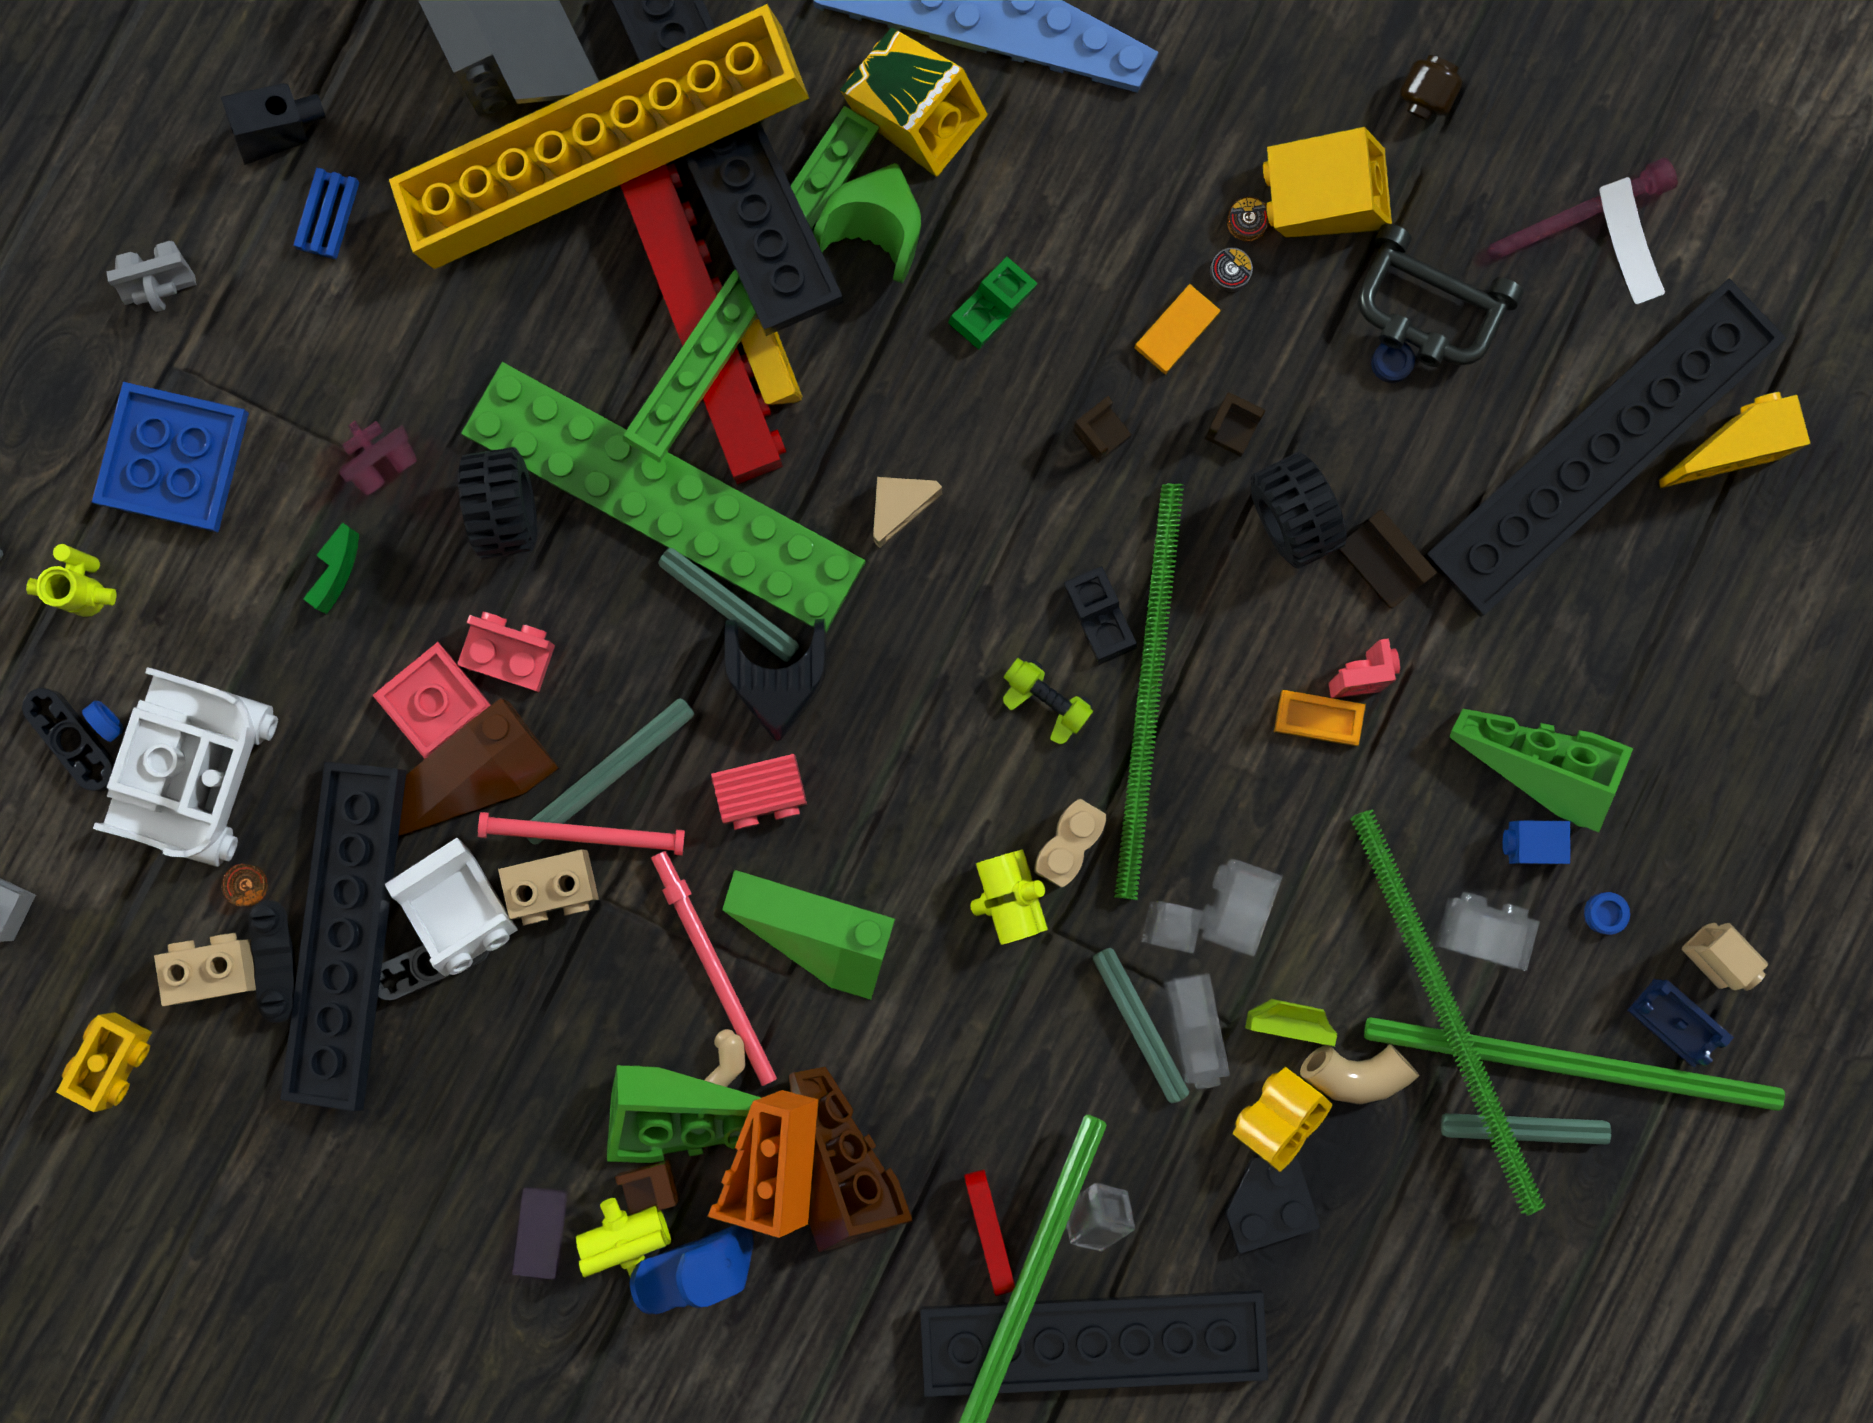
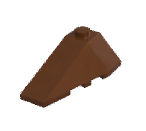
[399,698,559,837]
[789,1067,913,1252]

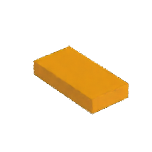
[1134,284,1221,375]
[1274,690,1366,746]

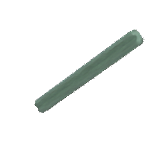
[526,698,694,845]

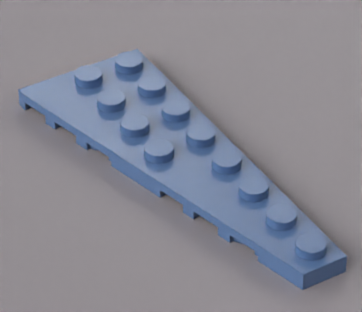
[813,0,1159,93]

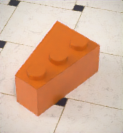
[708,1090,818,1238]

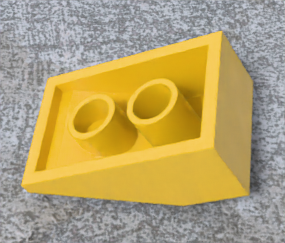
[1659,392,1810,488]

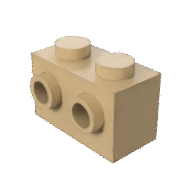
[498,849,599,926]
[154,933,256,1006]

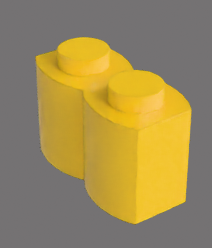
[1233,1067,1332,1172]

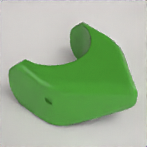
[813,163,921,284]

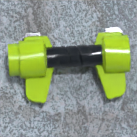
[1003,658,1093,744]

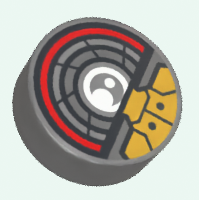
[1210,248,1253,292]

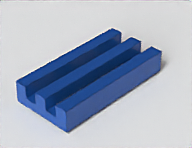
[293,168,360,260]

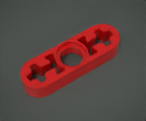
[964,1169,1015,1296]

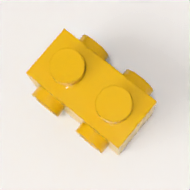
[56,1012,152,1112]

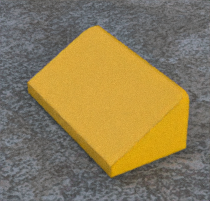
[741,319,803,405]

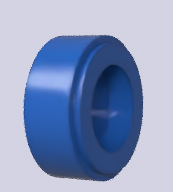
[82,701,124,742]
[1584,892,1630,935]

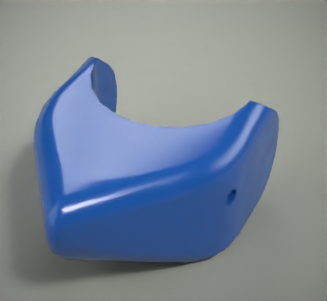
[629,1225,754,1315]

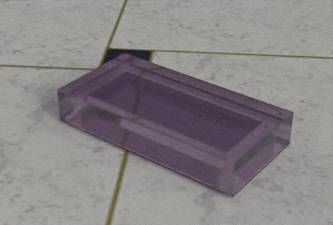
[512,1187,568,1279]

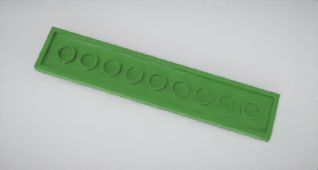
[461,362,866,633]

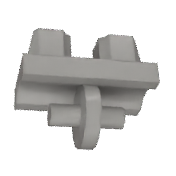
[107,241,197,312]

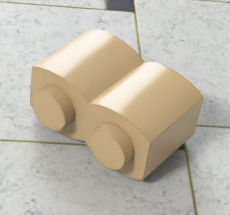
[1034,799,1106,888]
[1682,923,1768,991]

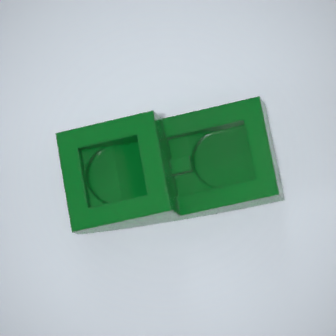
[948,257,1038,350]
[303,522,359,614]

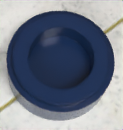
[1371,342,1415,383]

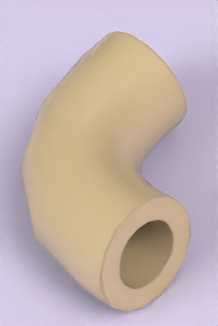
[1300,1044,1419,1104]

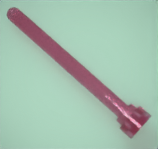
[1488,157,1678,259]

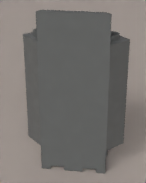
[418,0,599,115]

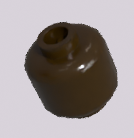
[1400,55,1462,121]

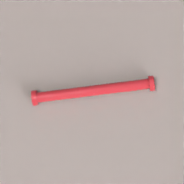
[478,812,685,856]

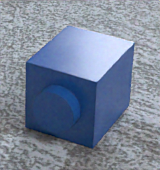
[1502,820,1570,865]

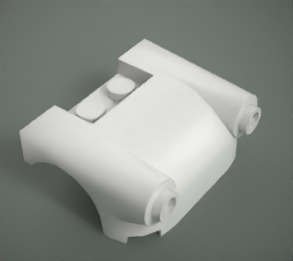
[93,667,278,867]

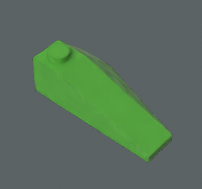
[1450,709,1633,832]
[722,870,895,1000]
[607,1065,761,1163]

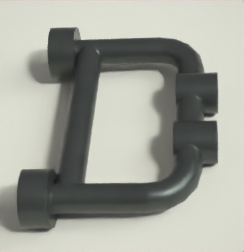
[1358,224,1524,367]

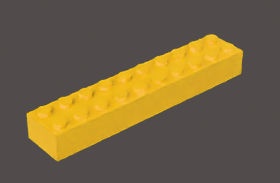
[389,4,809,269]

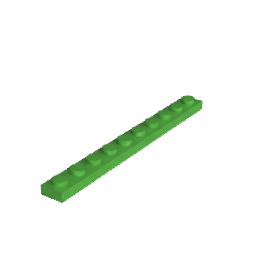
[623,106,879,463]

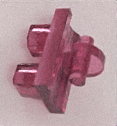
[339,421,417,496]

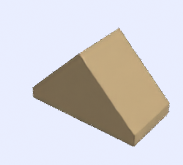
[873,477,942,548]

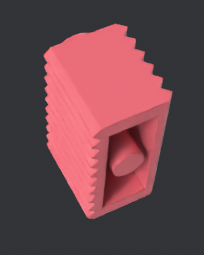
[711,754,807,830]

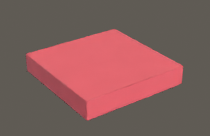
[373,642,491,759]

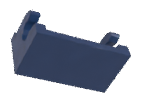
[1627,979,1734,1067]

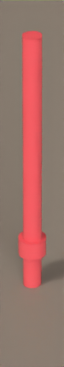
[651,851,777,1086]

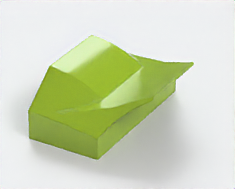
[1245,999,1337,1047]

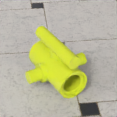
[26,544,117,617]
[970,849,1048,945]
[576,1198,671,1278]

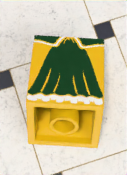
[840,27,988,177]

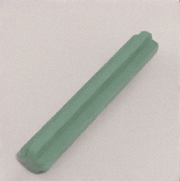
[658,548,799,662]
[1093,948,1189,1104]
[1440,1113,1611,1145]

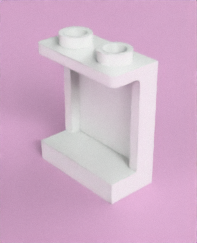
[385,838,518,977]

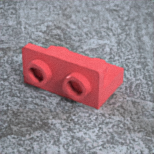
[457,611,555,692]
[1329,639,1400,699]

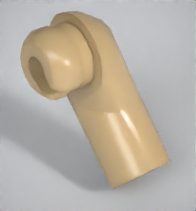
[704,1029,745,1087]

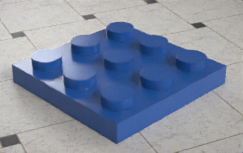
[92,382,249,533]

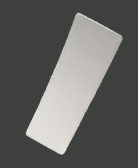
[1599,177,1665,304]

